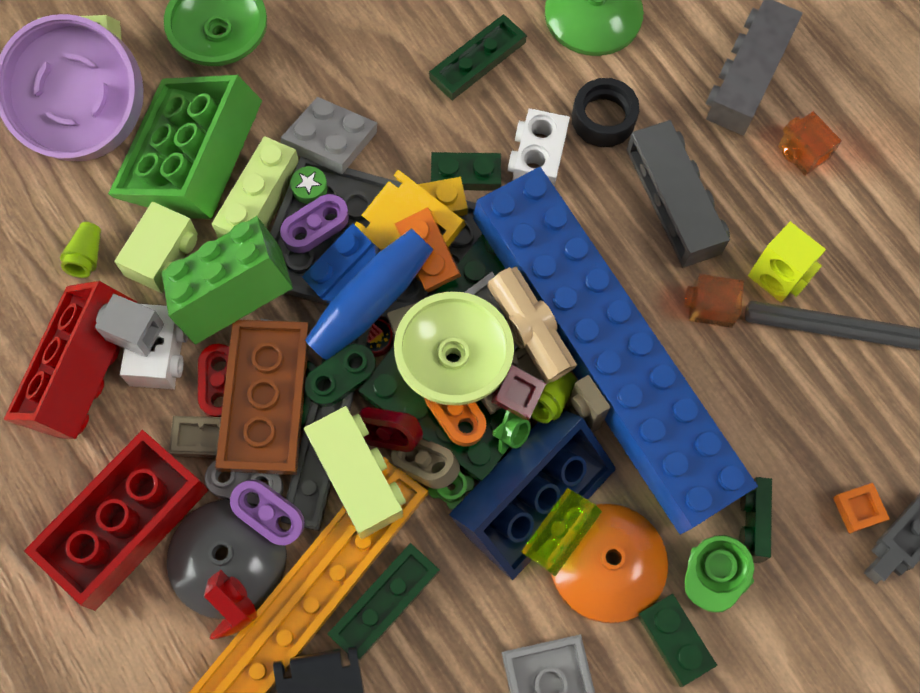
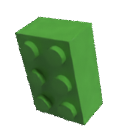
[162,216,293,345]

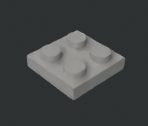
[281,97,377,174]

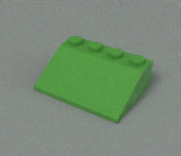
[108,75,262,219]

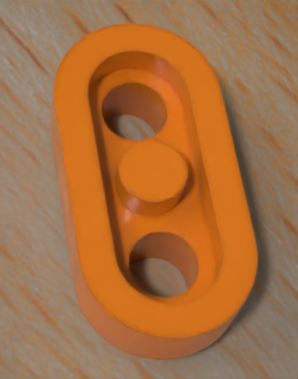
[425,398,486,447]

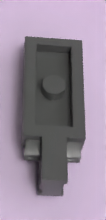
[864,493,920,584]

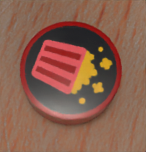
[366,318,393,357]

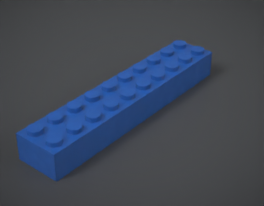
[473,166,758,535]

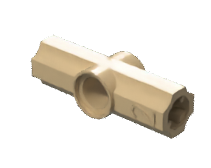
[487,267,577,384]

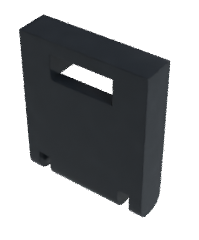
[273,646,365,693]

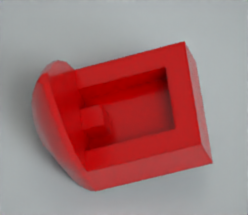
[204,569,257,640]

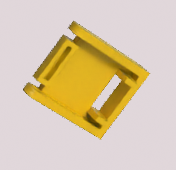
[355,170,467,282]

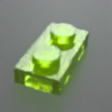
[521,488,602,577]

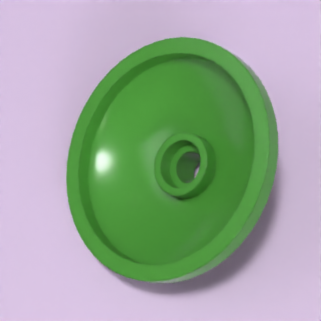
[164,0,267,66]
[545,0,644,56]

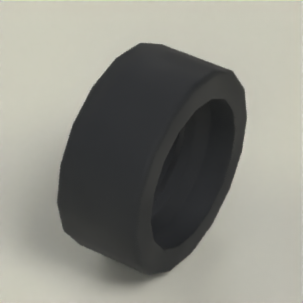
[572,78,640,147]

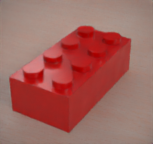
[24,429,209,611]

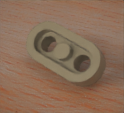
[391,439,460,489]

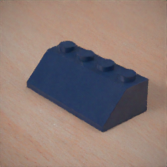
[448,409,616,580]

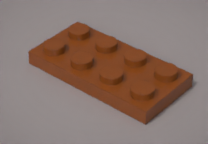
[215,319,311,475]

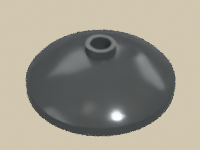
[167,499,287,619]

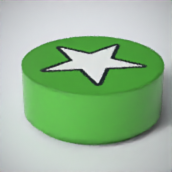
[290,166,328,204]

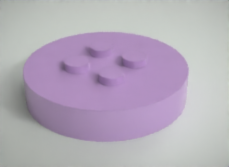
[0,14,144,161]

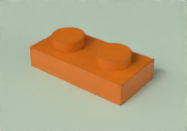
[395,207,461,292]

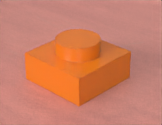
[833,483,890,534]

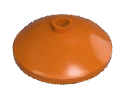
[549,504,668,623]

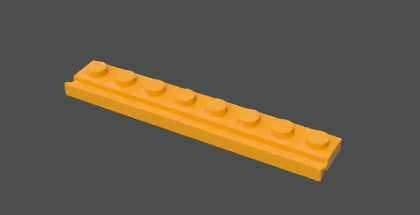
[189,457,428,693]

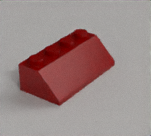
[4,281,137,439]

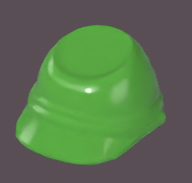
[684,535,755,613]

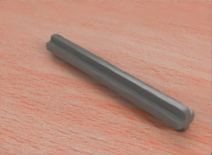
[745,301,920,350]

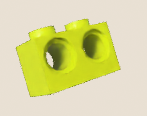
[748,221,826,303]

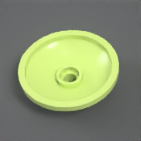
[394,292,514,405]

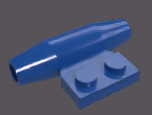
[302,223,434,360]

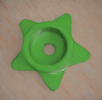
[492,410,531,454]

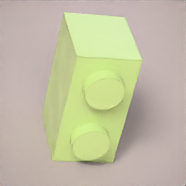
[114,201,198,293]

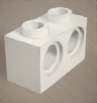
[508,108,570,187]

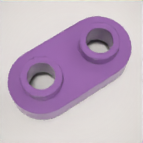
[280,194,349,253]
[230,479,305,545]

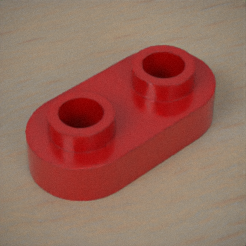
[198,343,229,417]

